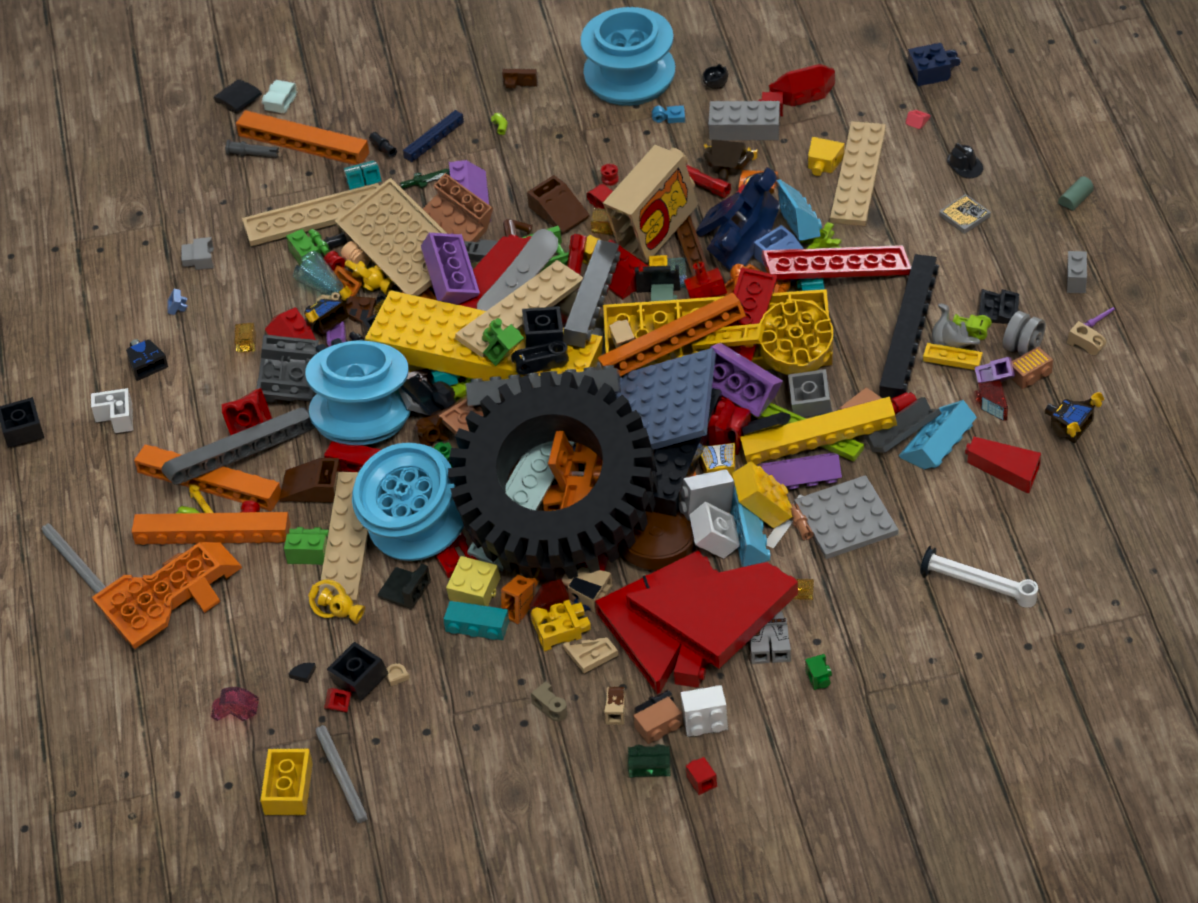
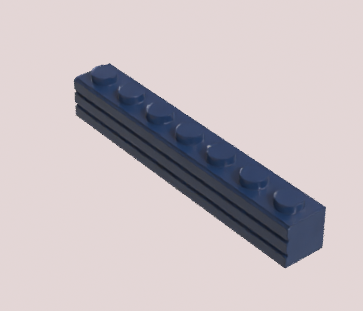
[403,110,464,163]

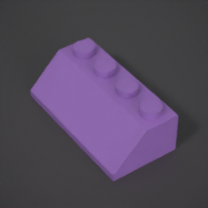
[449,160,491,222]
[421,233,480,305]
[710,343,783,417]
[758,453,842,489]

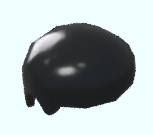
[703,64,728,89]

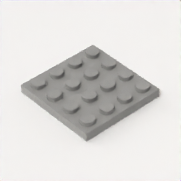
[794,475,898,559]

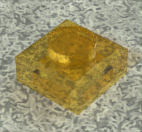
[794,579,814,600]

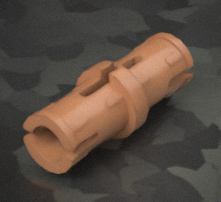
[791,503,814,540]

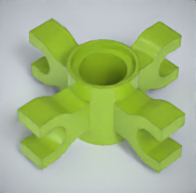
[800,222,842,249]

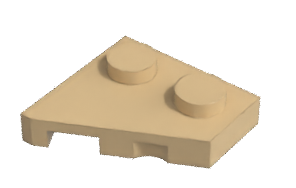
[563,638,618,673]

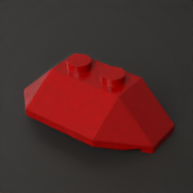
[769,64,835,107]
[265,307,316,340]

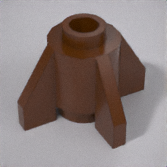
[414,415,449,447]

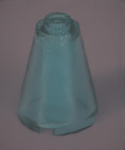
[293,251,343,295]

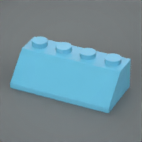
[777,179,822,241]
[899,400,977,469]
[730,485,770,567]

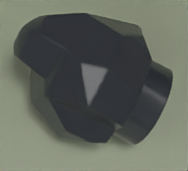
[432,381,456,409]

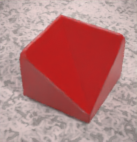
[324,688,351,712]

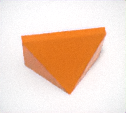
[329,266,362,296]

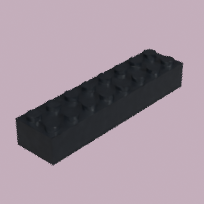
[653,388,722,516]

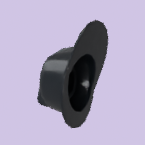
[947,143,983,179]

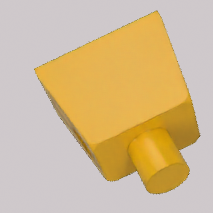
[808,137,845,176]

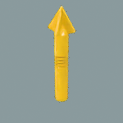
[189,484,214,513]

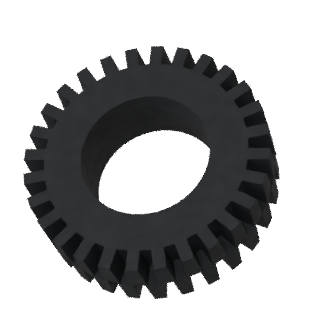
[448,372,658,580]

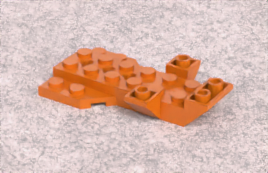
[92,542,242,649]

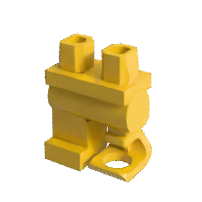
[531,600,591,652]

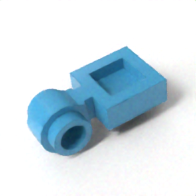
[652,106,685,123]

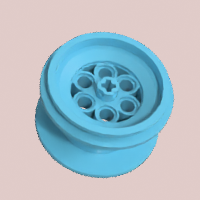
[581,7,675,106]
[305,340,411,445]
[352,443,464,561]

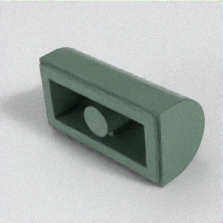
[1058,176,1094,211]

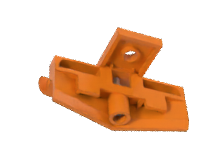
[548,431,603,509]

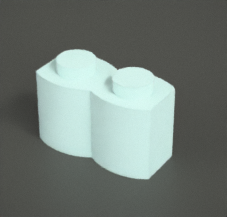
[262,80,297,114]

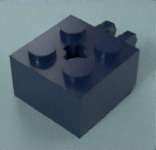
[908,43,961,86]

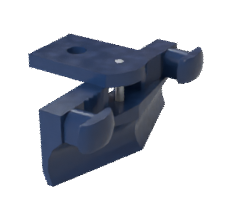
[696,167,780,271]

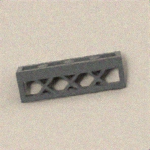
[865,397,942,453]

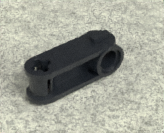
[511,341,569,375]

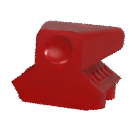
[221,388,272,436]
[708,398,751,455]

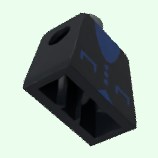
[126,339,168,381]

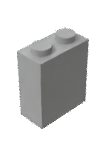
[679,469,734,520]

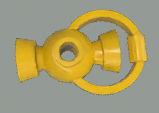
[345,260,395,295]
[308,579,365,624]

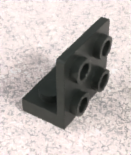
[378,564,431,609]

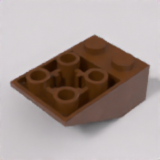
[527,175,590,234]
[279,458,342,502]

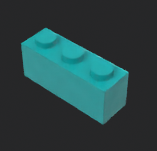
[443,601,509,640]

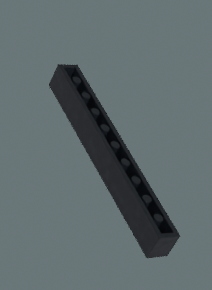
[879,254,940,399]

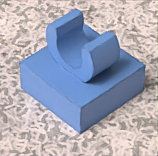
[167,289,188,315]

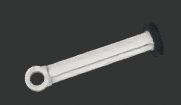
[920,546,1038,608]

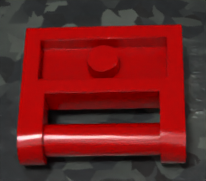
[435,533,479,578]

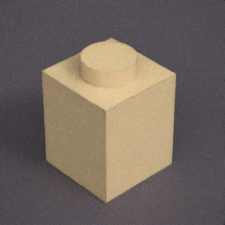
[609,319,635,348]

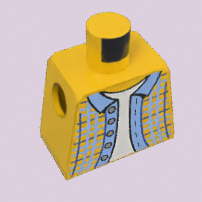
[699,443,736,478]

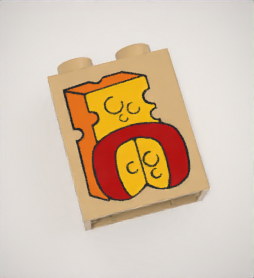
[603,145,698,263]

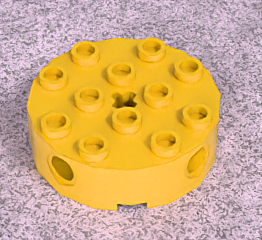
[759,299,833,375]

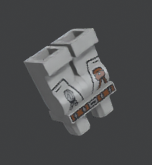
[751,611,791,664]

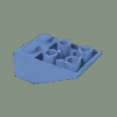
[754,225,804,285]

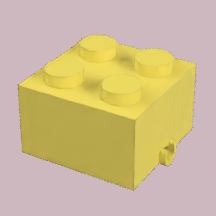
[446,556,500,606]

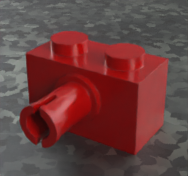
[684,262,727,299]

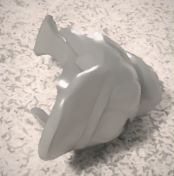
[932,303,980,348]

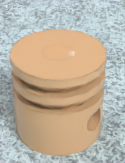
[341,241,371,266]

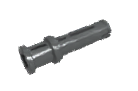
[225,139,279,158]

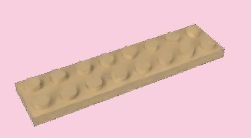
[830,121,886,226]
[242,183,379,246]
[455,260,583,358]
[318,472,369,604]

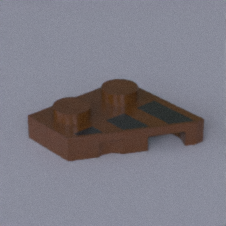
[345,296,376,323]

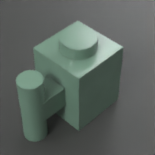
[651,284,677,301]

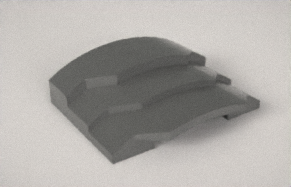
[256,335,319,402]

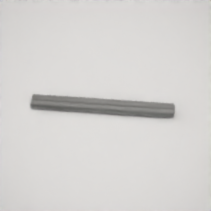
[41,523,106,594]
[315,725,367,823]

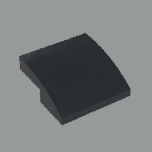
[213,79,262,112]
[977,289,1019,324]
[742,412,791,435]

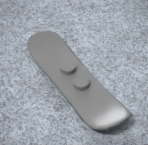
[477,229,558,311]

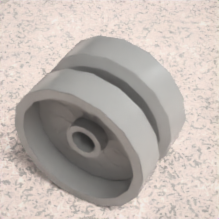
[1003,311,1046,356]

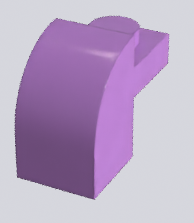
[975,357,1015,386]

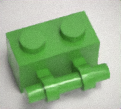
[286,229,330,272]
[482,318,524,366]
[284,527,329,565]

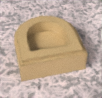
[387,663,409,686]

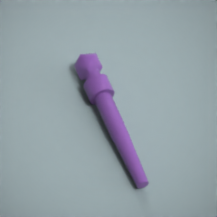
[1083,307,1115,328]

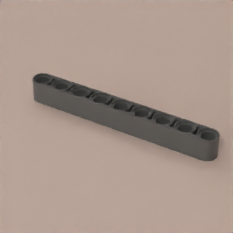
[162,407,315,485]

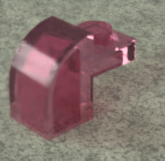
[211,687,259,721]

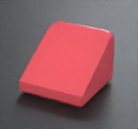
[905,110,931,129]

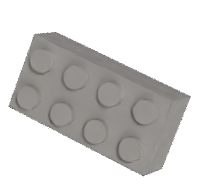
[709,101,780,140]

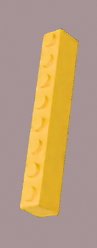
[740,396,897,465]

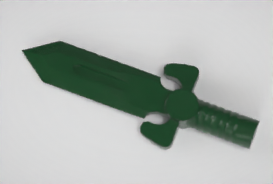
[400,168,450,189]

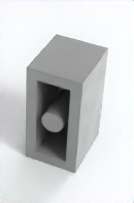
[1067,251,1087,293]

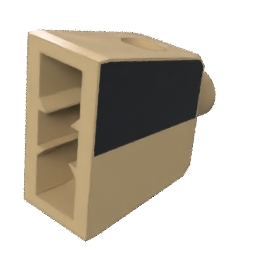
[562,567,613,612]

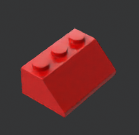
[608,239,648,300]

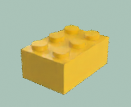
[732,461,792,529]
[261,749,313,815]

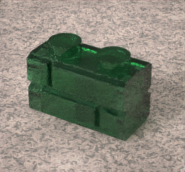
[628,744,671,777]

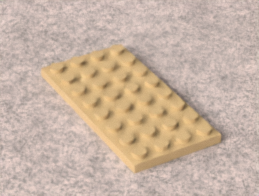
[335,178,447,296]

